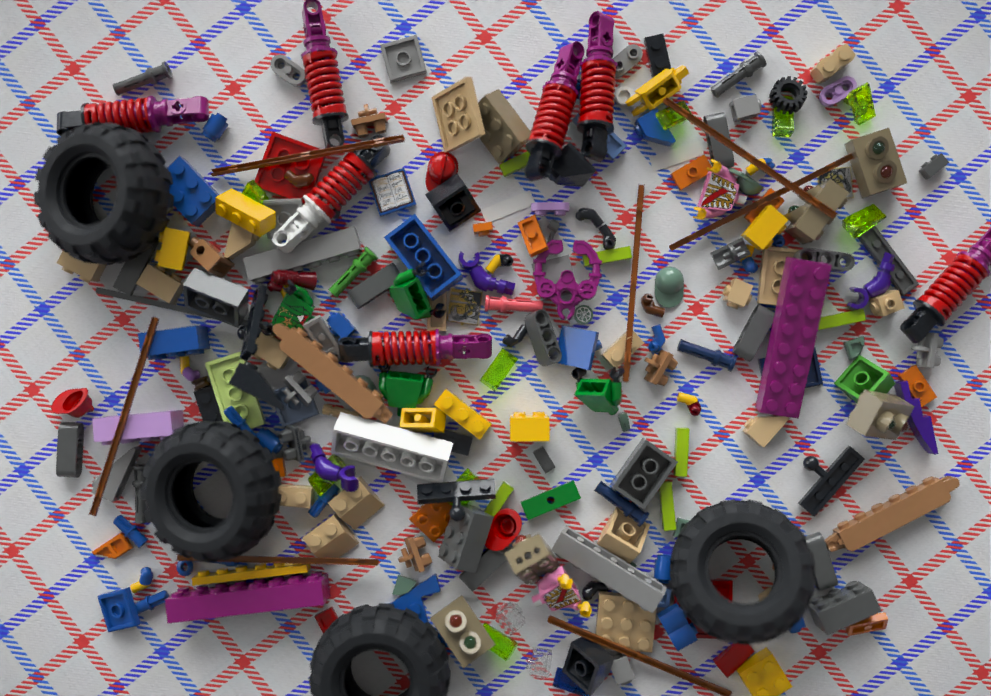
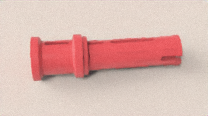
[485,294,543,313]

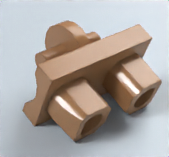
[351,104,388,138]
[644,349,678,386]
[398,536,432,573]

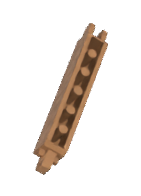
[272,323,393,424]
[824,476,960,552]

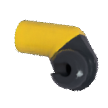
[485,254,513,274]

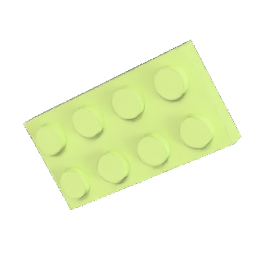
[205,351,266,428]

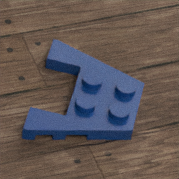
[389,574,449,648]

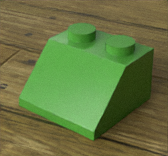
[834,355,896,403]

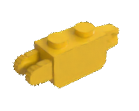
[625,65,689,116]

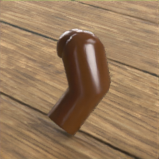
[284,170,314,188]
[641,293,665,318]

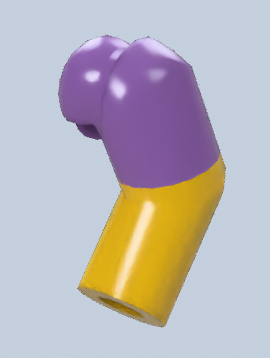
[179,356,200,381]

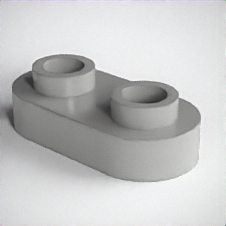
[613,44,643,78]
[270,55,306,87]

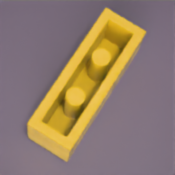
[215,188,276,237]
[434,388,492,440]

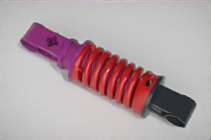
[301,0,349,148]
[577,11,618,162]
[525,41,585,182]
[56,96,209,136]
[900,227,991,343]
[338,329,492,367]

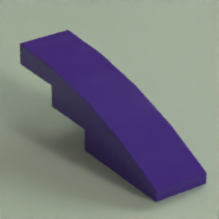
[894,380,938,455]

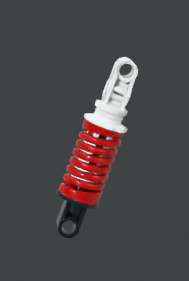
[272,134,390,253]

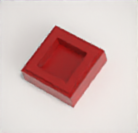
[314,606,338,633]

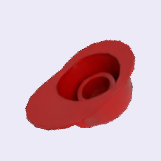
[426,152,458,192]
[51,388,94,418]
[485,508,522,551]

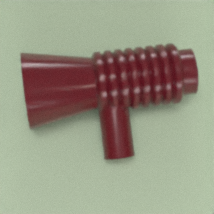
[271,269,317,291]

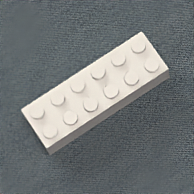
[331,412,453,483]

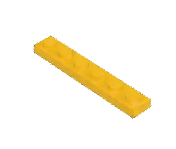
[191,563,311,586]

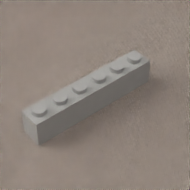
[242,226,362,284]
[551,526,667,613]

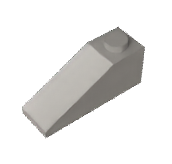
[91,446,142,502]

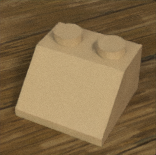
[328,476,385,529]
[597,507,650,564]
[302,513,359,566]

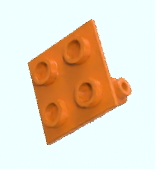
[409,502,452,542]

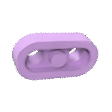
[819,76,857,107]
[531,202,570,216]

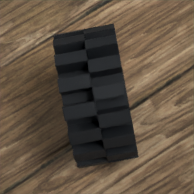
[769,76,808,115]

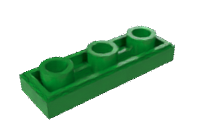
[521,480,581,520]

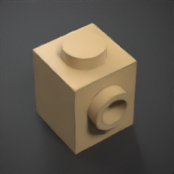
[722,278,753,309]
[869,290,905,317]

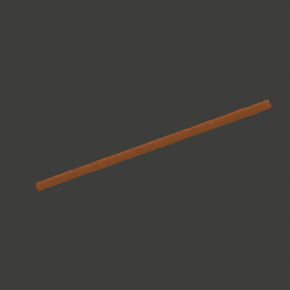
[662,97,838,219]
[211,134,405,177]
[669,153,854,251]
[623,184,645,382]
[89,317,159,517]
[176,554,379,566]
[548,615,733,696]

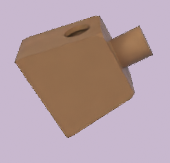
[188,237,235,278]

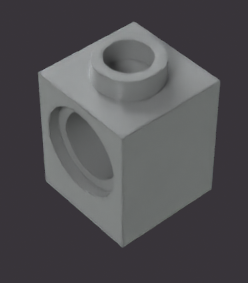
[729,94,762,122]
[611,653,635,685]

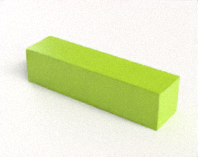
[499,151,530,177]
[582,246,632,267]
[818,309,866,330]
[673,427,690,477]
[659,480,676,531]
[484,481,514,517]

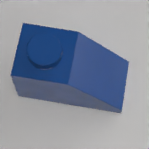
[634,108,676,147]

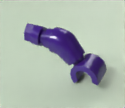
[458,251,516,295]
[847,252,896,309]
[309,443,359,492]

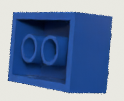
[167,156,219,227]
[138,326,210,360]

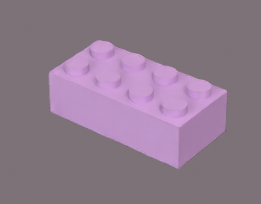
[92,410,184,445]

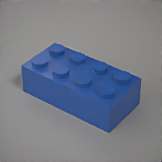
[384,214,463,301]

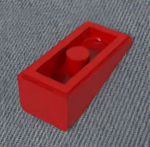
[713,643,754,678]

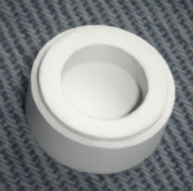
[614,86,634,107]

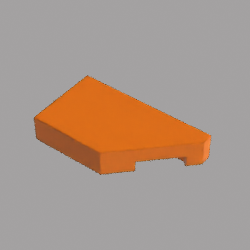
[92,532,134,559]

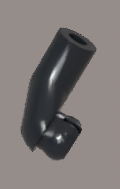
[576,208,604,228]
[599,224,616,250]
[502,324,528,348]
[582,581,608,601]

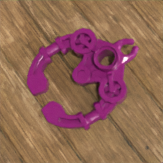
[533,240,602,320]

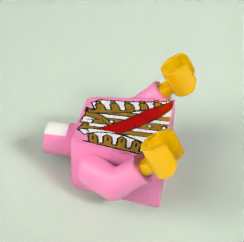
[693,159,747,220]
[532,566,592,617]

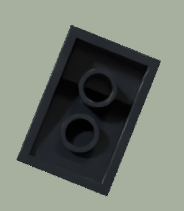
[228,361,286,411]

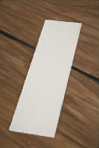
[649,141,704,172]
[481,190,535,222]

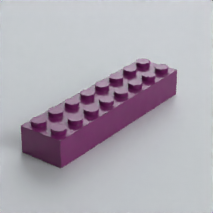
[755,257,832,419]
[165,571,330,624]

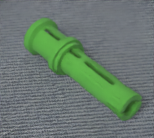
[328,246,378,297]

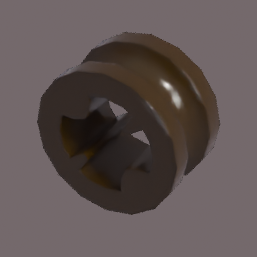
[191,376,211,391]

